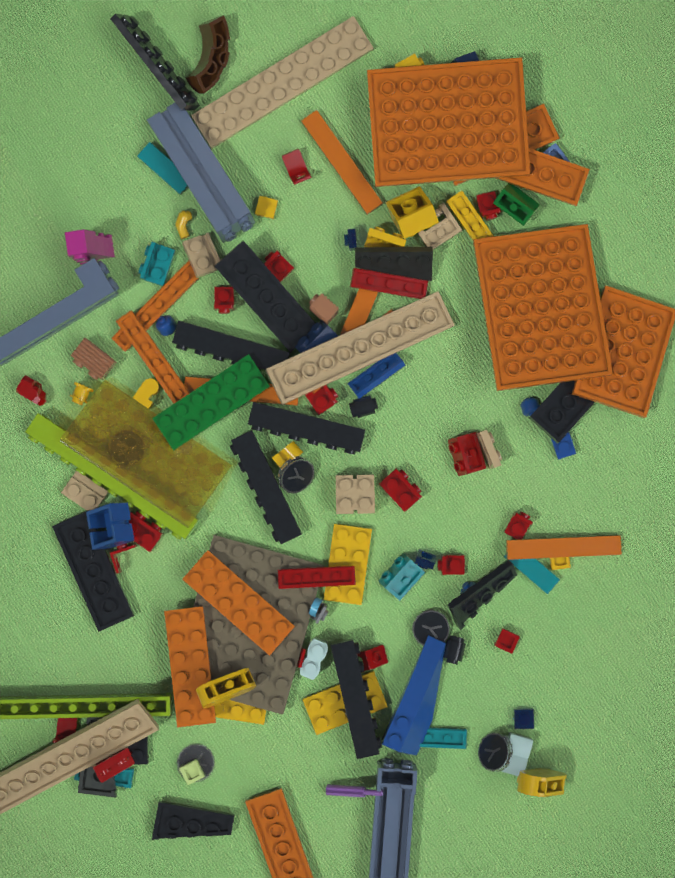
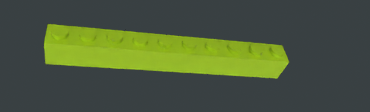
[25,413,199,540]
[0,693,172,719]

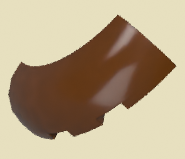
[185,15,230,94]

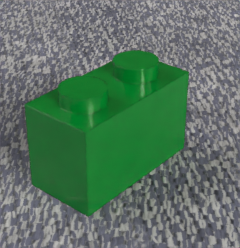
[493,183,540,226]

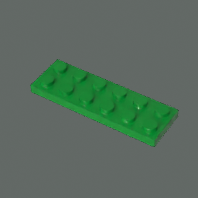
[152,354,270,451]

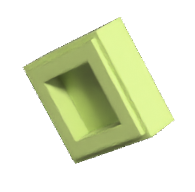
[179,758,205,785]

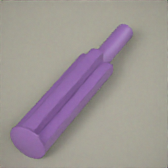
[326,784,383,797]

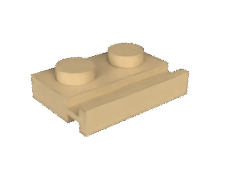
[182,233,220,278]
[476,429,502,469]
[61,471,108,511]

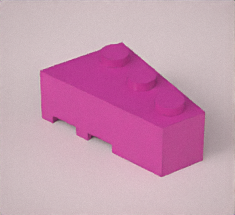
[65,229,115,265]

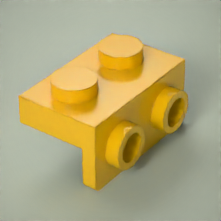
[364,226,406,247]

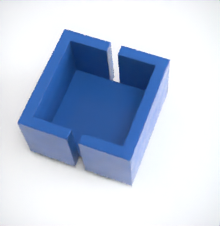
[86,503,134,550]

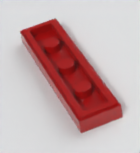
[350,268,428,299]
[278,566,356,589]

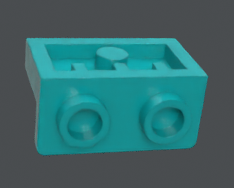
[138,241,176,286]
[379,553,425,601]

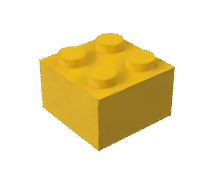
[385,186,439,239]

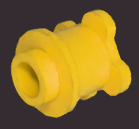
[70,382,94,405]

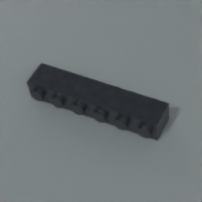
[172,320,290,372]
[248,402,365,455]
[230,430,302,544]
[331,638,382,759]

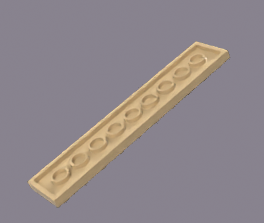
[191,16,374,149]
[266,291,455,405]
[0,699,159,814]

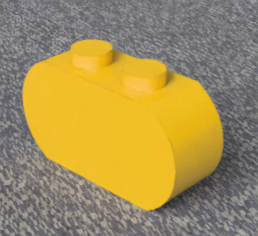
[196,668,256,708]
[517,768,567,797]

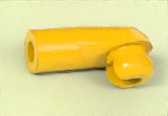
[175,210,192,240]

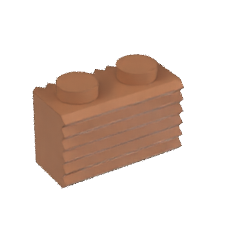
[309,294,339,325]
[71,338,117,380]

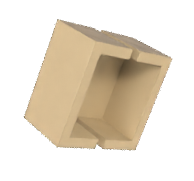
[336,475,375,514]

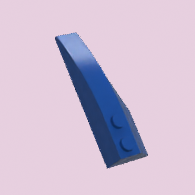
[382,635,446,755]

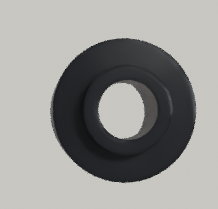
[349,395,378,418]
[444,635,466,665]

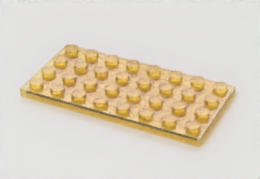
[60,380,232,528]

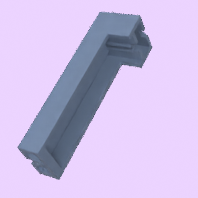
[147,103,255,243]
[0,258,120,366]
[369,758,417,878]

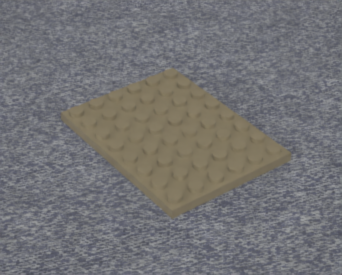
[193,535,324,715]

